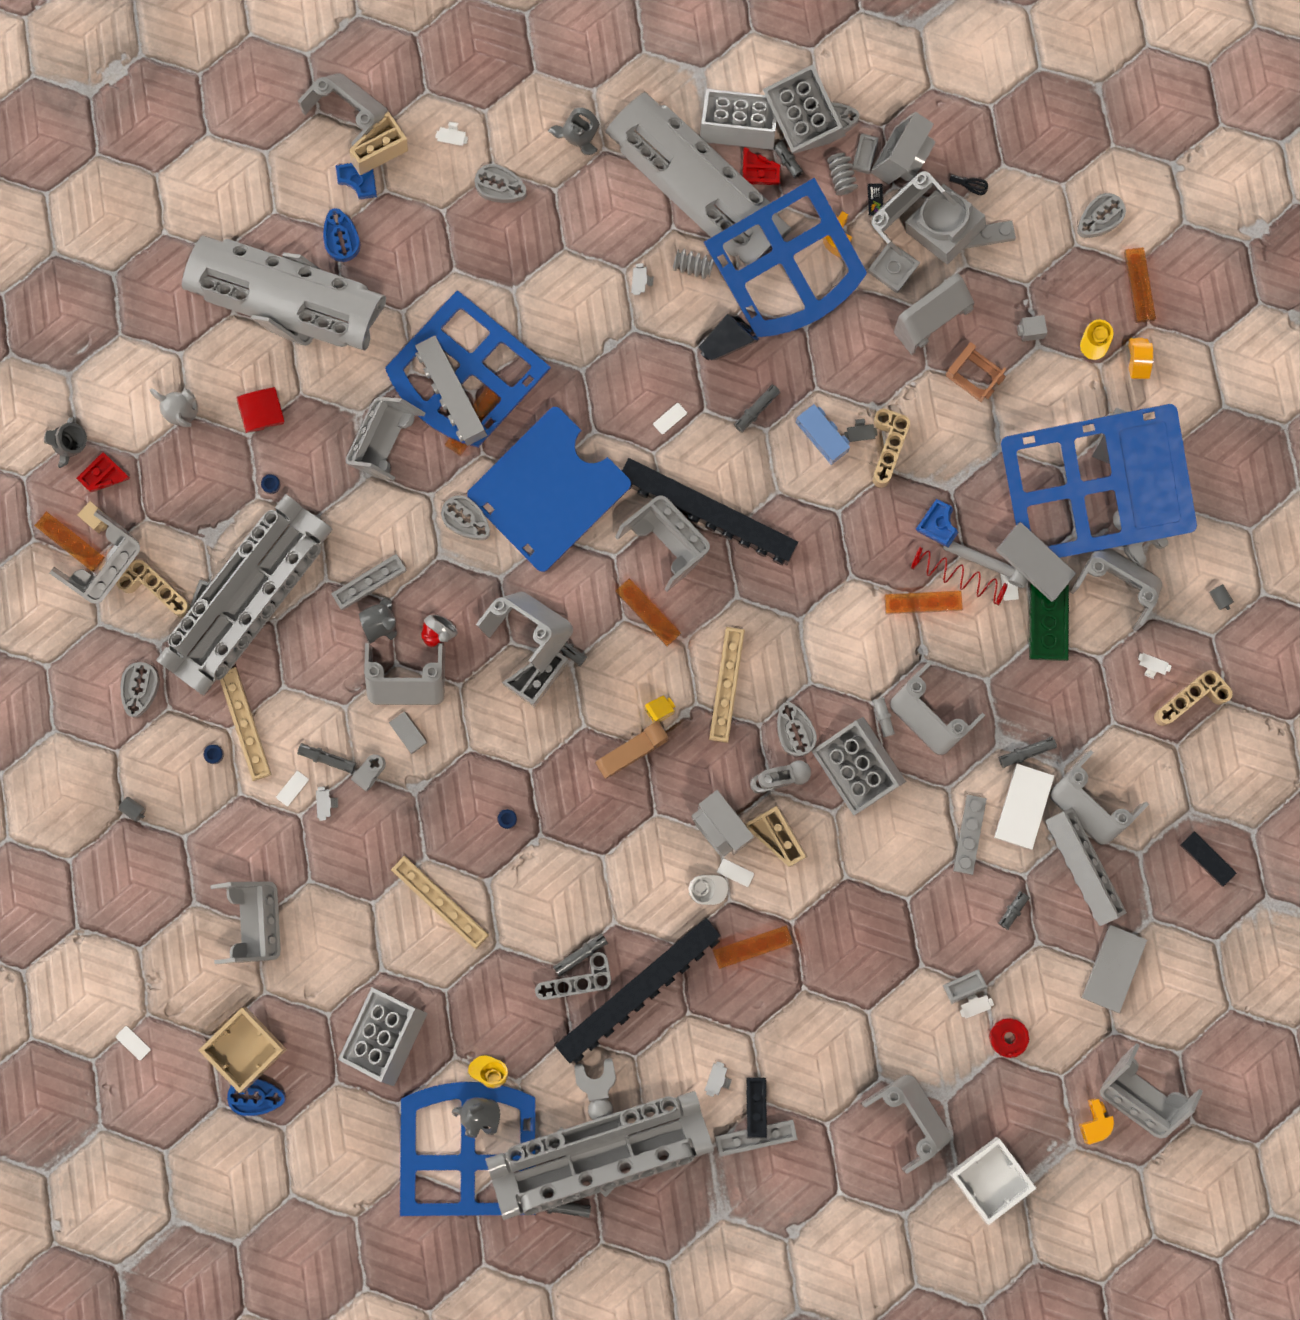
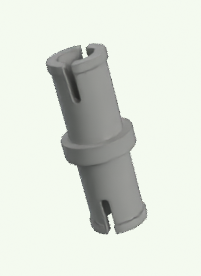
[872,697,895,737]

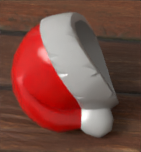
[421,614,458,648]

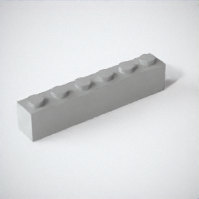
[415,336,487,446]
[1045,807,1127,926]

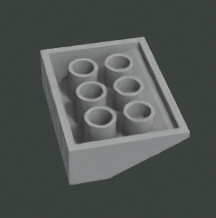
[763,65,846,154]
[700,89,777,150]
[812,717,906,815]
[338,987,428,1086]

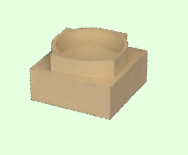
[199,1007,287,1093]

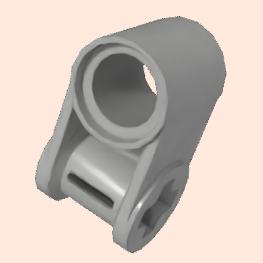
[351,754,386,792]

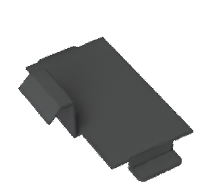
[844,418,878,442]

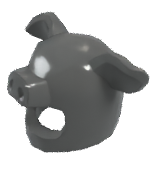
[548,108,600,155]
[44,417,87,468]
[359,597,397,644]
[452,1097,500,1138]

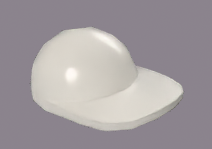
[688,875,728,905]

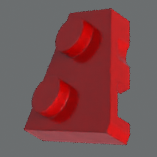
[743,147,780,185]
[76,452,130,493]

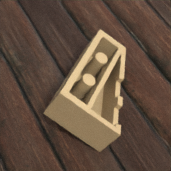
[349,112,408,175]
[744,806,808,867]

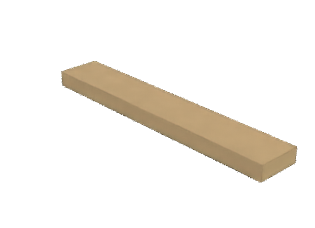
[709,627,745,743]
[220,667,272,781]
[391,856,489,949]

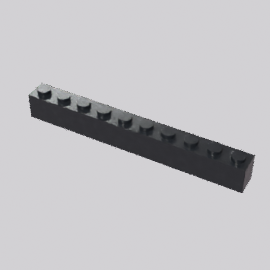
[622,458,798,566]
[555,918,721,1064]

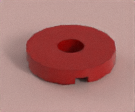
[989,1018,1030,1058]

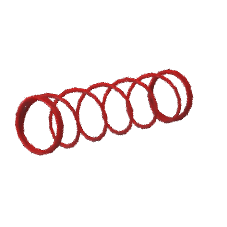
[911,547,1008,606]

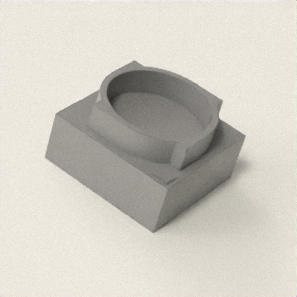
[870,112,936,184]
[905,184,986,265]
[691,790,754,858]

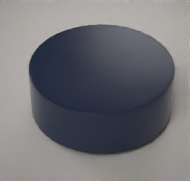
[261,474,281,494]
[203,744,224,764]
[497,809,517,829]

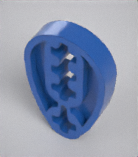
[323,208,361,262]
[227,1079,286,1116]

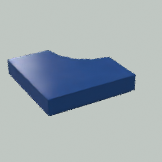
[336,163,377,200]
[916,499,959,548]

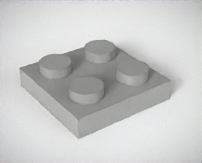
[867,244,920,293]

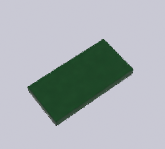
[1029,584,1069,661]

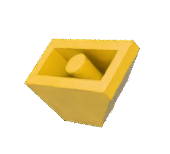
[644,695,676,723]

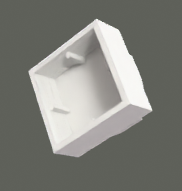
[949,1137,1036,1225]

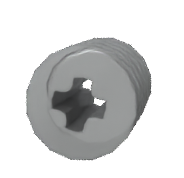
[827,153,858,196]
[673,249,714,279]

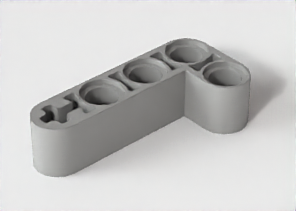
[535,952,611,1000]

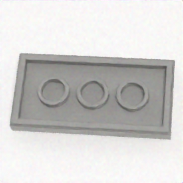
[996,522,1076,602]
[1081,925,1147,1013]

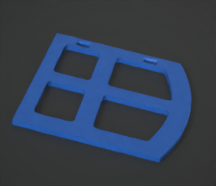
[703,177,867,337]
[385,290,551,448]
[400,1082,536,1216]

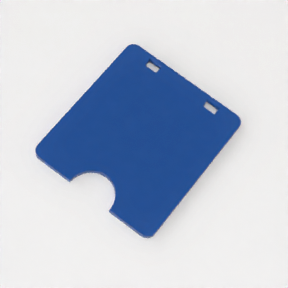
[467,407,631,572]

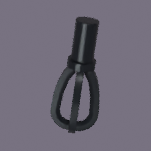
[949,174,989,195]

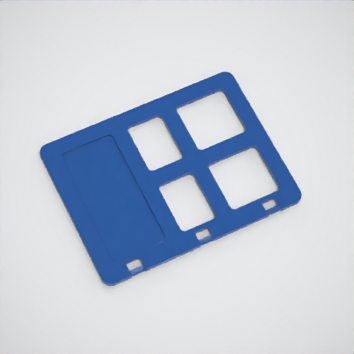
[1001,404,1197,558]

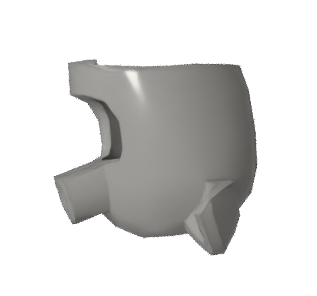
[150,389,198,427]

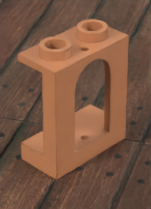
[945,342,1006,402]

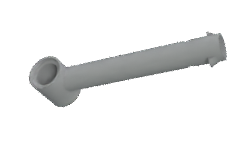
[943,541,1027,588]

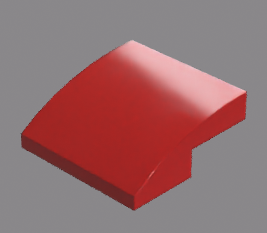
[236,387,285,433]

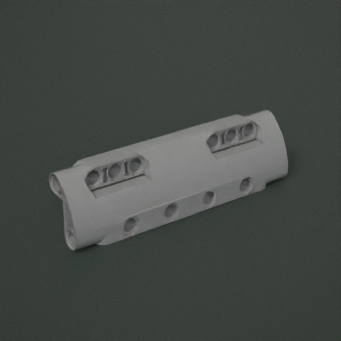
[605,92,791,265]
[182,235,386,351]
[156,494,333,696]
[486,1091,714,1220]

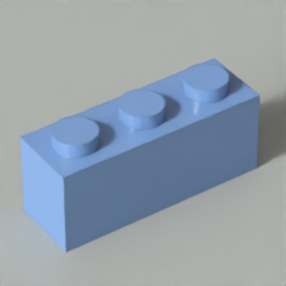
[795,404,850,465]

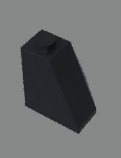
[698,314,759,360]

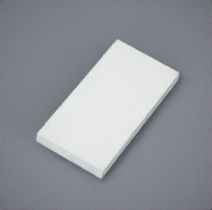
[994,764,1054,850]

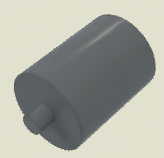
[1209,584,1234,610]
[118,797,146,822]

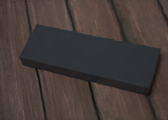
[1180,831,1237,887]
[746,1078,767,1139]

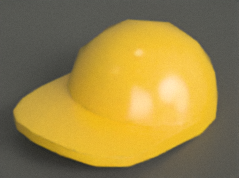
[1080,319,1114,360]
[468,1055,508,1088]

